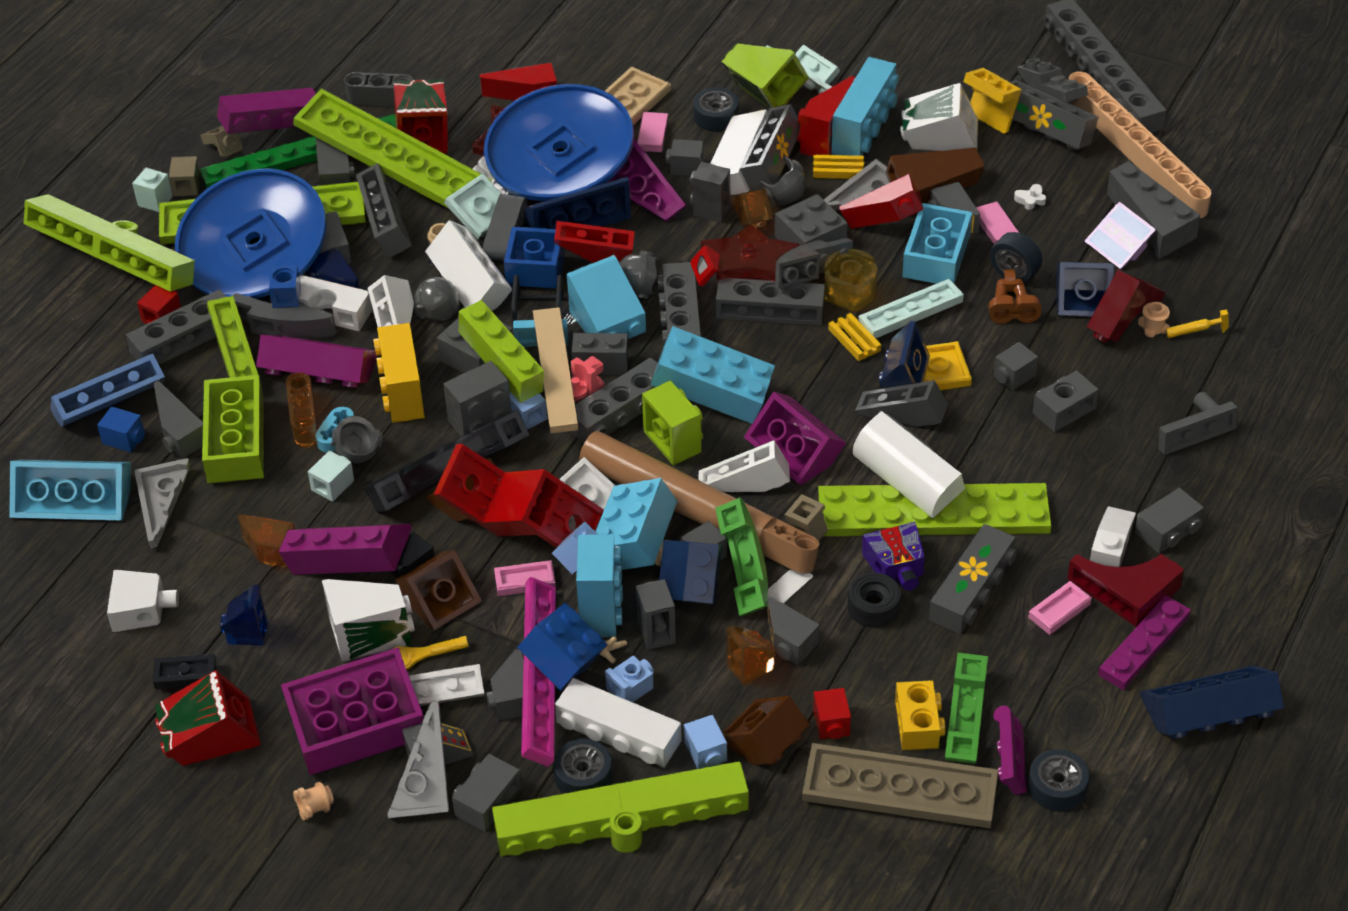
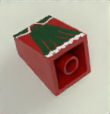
[394,79,448,154]
[155,670,261,766]

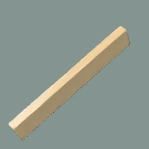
[533,307,578,433]

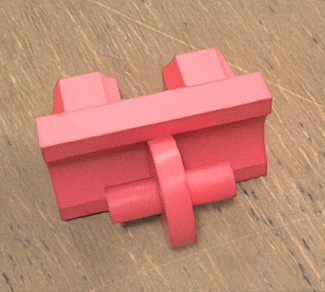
[571,356,604,402]

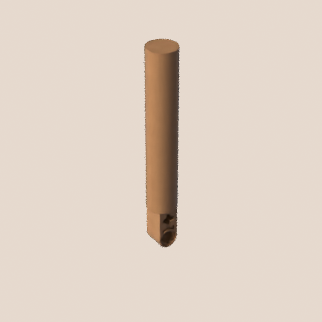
[580,431,819,573]

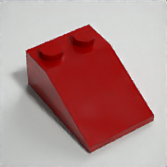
[797,76,856,157]

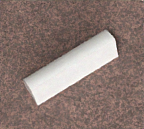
[710,110,767,195]
[425,220,512,311]
[853,411,965,519]

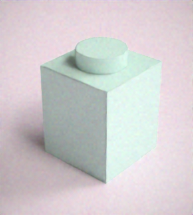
[132,168,172,212]
[308,451,354,502]

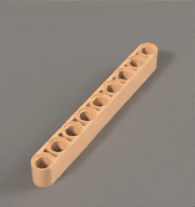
[1069,72,1211,218]

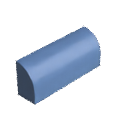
[50,353,165,427]

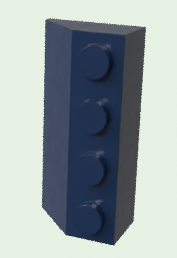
[523,177,631,229]
[1140,665,1284,738]

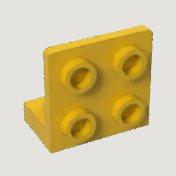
[963,68,1022,133]

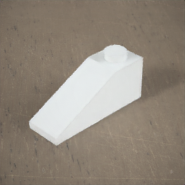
[368,275,414,327]
[699,441,790,492]
[1090,506,1136,567]

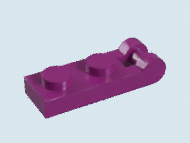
[993,706,1026,795]

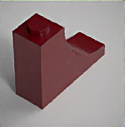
[1086,270,1166,343]
[1067,554,1184,627]

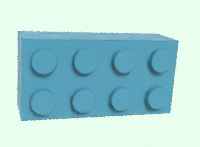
[832,57,899,156]
[650,326,775,424]

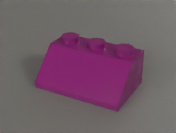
[744,392,846,485]

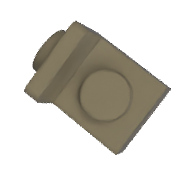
[201,126,243,157]

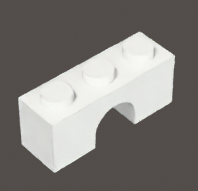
[300,275,372,331]

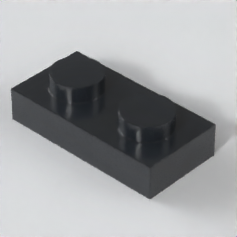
[153,654,217,689]

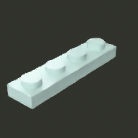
[859,279,964,338]

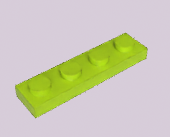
[207,296,262,386]

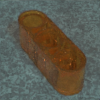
[286,372,318,448]

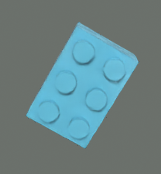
[902,203,972,284]
[596,478,677,570]
[576,534,623,637]

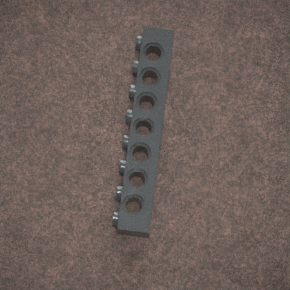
[1044,0,1167,133]

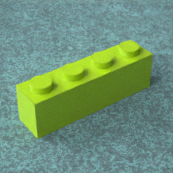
[458,300,544,403]

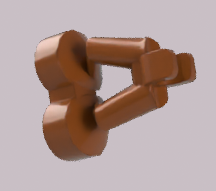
[988,269,1042,324]

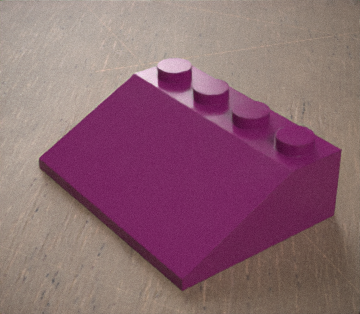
[281,647,424,776]

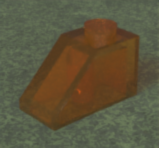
[731,188,773,229]
[238,514,295,567]
[727,626,775,685]

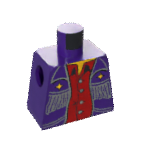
[862,522,924,590]

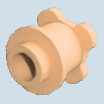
[1138,302,1170,337]
[293,782,334,821]

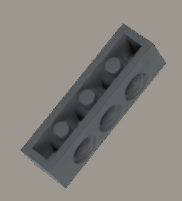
[356,163,412,258]
[657,262,701,346]
[716,277,825,326]
[126,289,226,365]
[570,357,658,443]

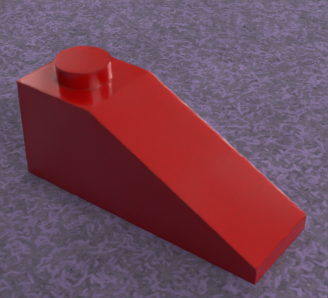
[480,63,557,101]
[839,174,924,229]
[554,221,635,263]

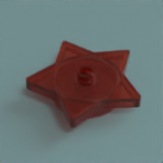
[700,225,799,281]

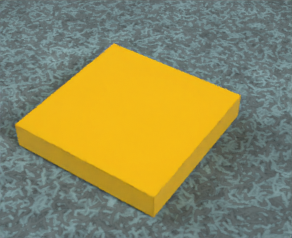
[923,341,972,390]

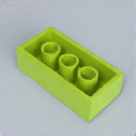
[202,375,264,483]

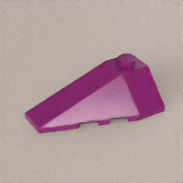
[606,139,686,222]

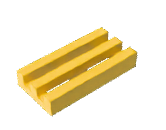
[813,155,864,179]
[828,313,881,361]

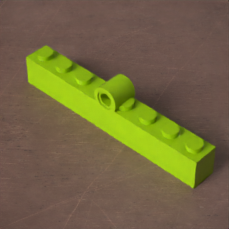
[24,194,195,292]
[492,761,749,856]

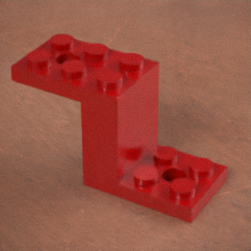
[433,444,604,548]

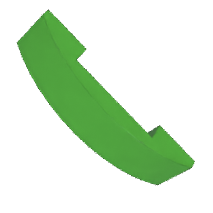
[715,498,768,617]
[945,653,988,764]

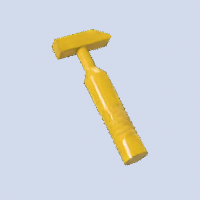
[1166,309,1229,339]

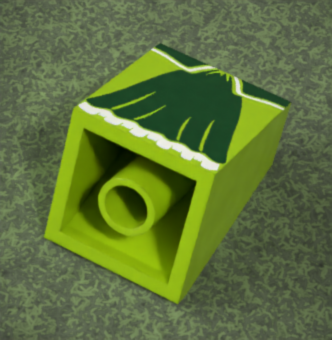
[722,44,809,108]

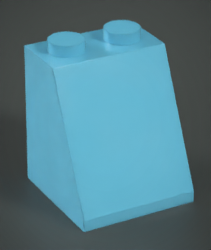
[567,255,646,339]

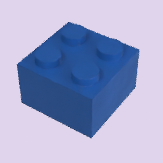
[504,227,565,288]
[517,603,608,690]

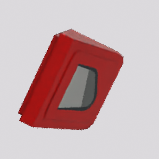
[690,246,720,286]

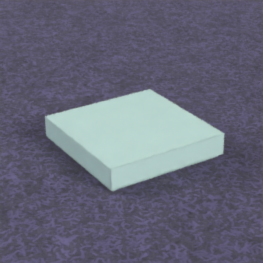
[444,174,502,239]

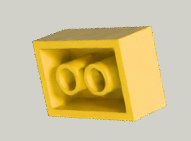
[373,323,425,423]

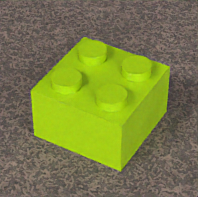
[642,380,703,466]

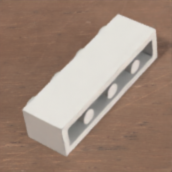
[555,678,682,768]

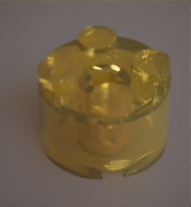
[824,249,878,312]

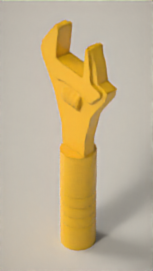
[393,636,469,670]

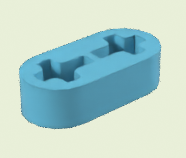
[316,407,354,452]

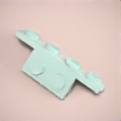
[766,45,840,94]

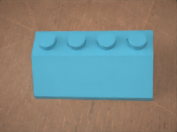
[10,460,131,520]

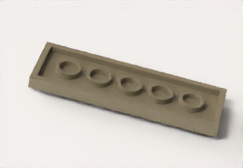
[802,743,998,828]

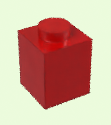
[137,285,181,324]
[813,688,851,739]

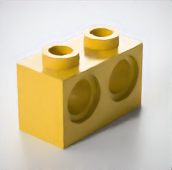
[895,681,945,751]

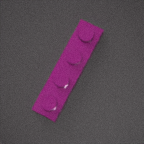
[1098,595,1191,690]

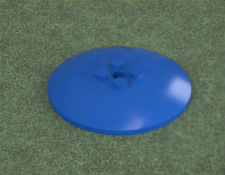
[484,84,634,201]
[175,169,327,299]

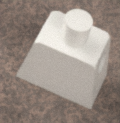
[107,570,179,632]

